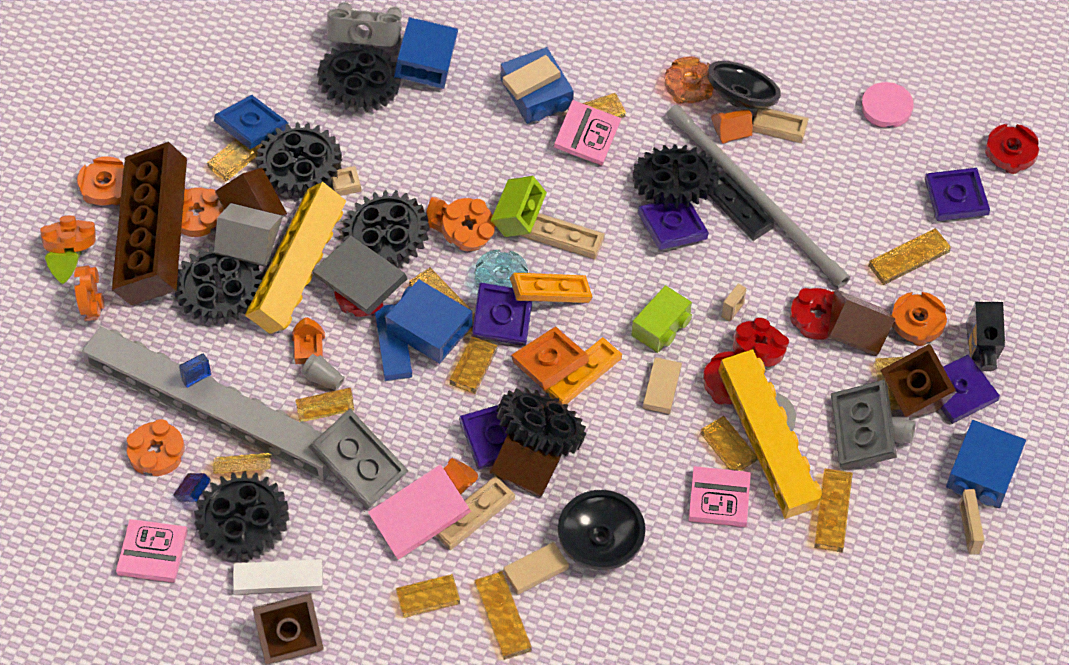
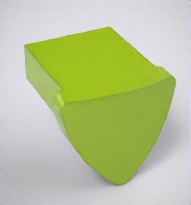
[45,248,81,284]

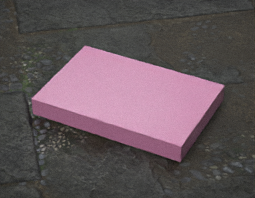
[368,464,471,560]

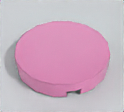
[861,82,913,128]

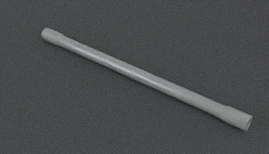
[667,104,850,288]

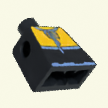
[966,302,1005,371]

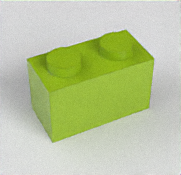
[491,176,547,237]
[631,285,692,353]

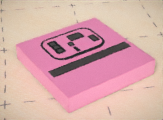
[554,100,621,166]
[689,466,751,527]
[116,519,188,583]

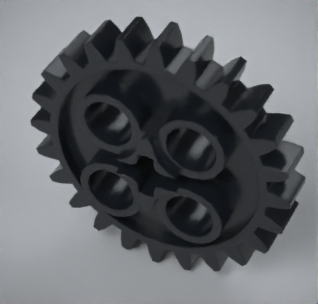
[317,43,401,112]
[256,122,342,198]
[633,144,719,208]
[342,190,430,268]
[175,245,263,325]
[496,388,587,457]
[194,471,290,561]

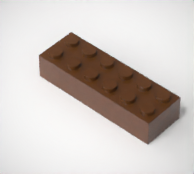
[112,142,187,306]

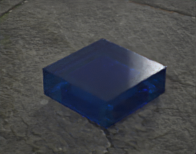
[179,353,212,388]
[173,473,211,502]

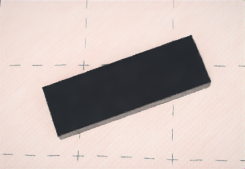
[708,171,774,241]

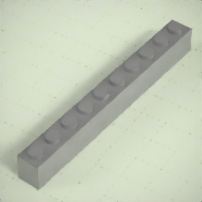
[82,326,331,482]

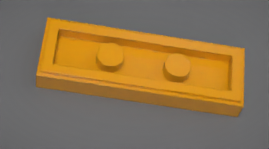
[510,272,593,303]
[543,337,622,405]

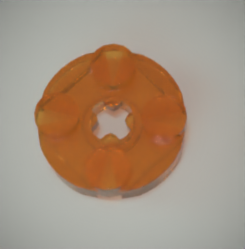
[664,56,714,104]

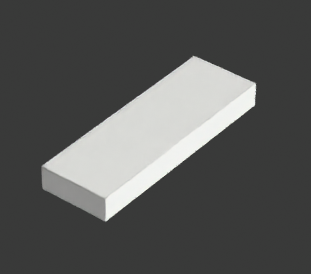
[233,559,323,594]

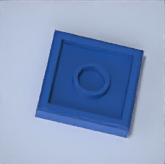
[214,95,288,149]

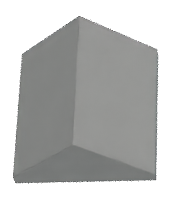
[214,203,283,267]

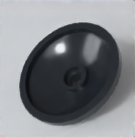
[707,61,781,109]
[558,490,646,570]

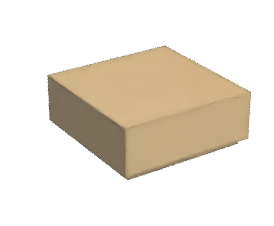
[331,166,362,196]
[722,283,747,322]

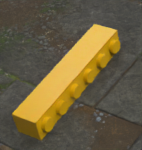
[245,182,346,334]
[718,350,822,519]

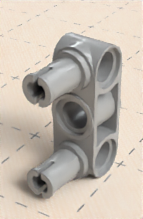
[327,2,402,46]

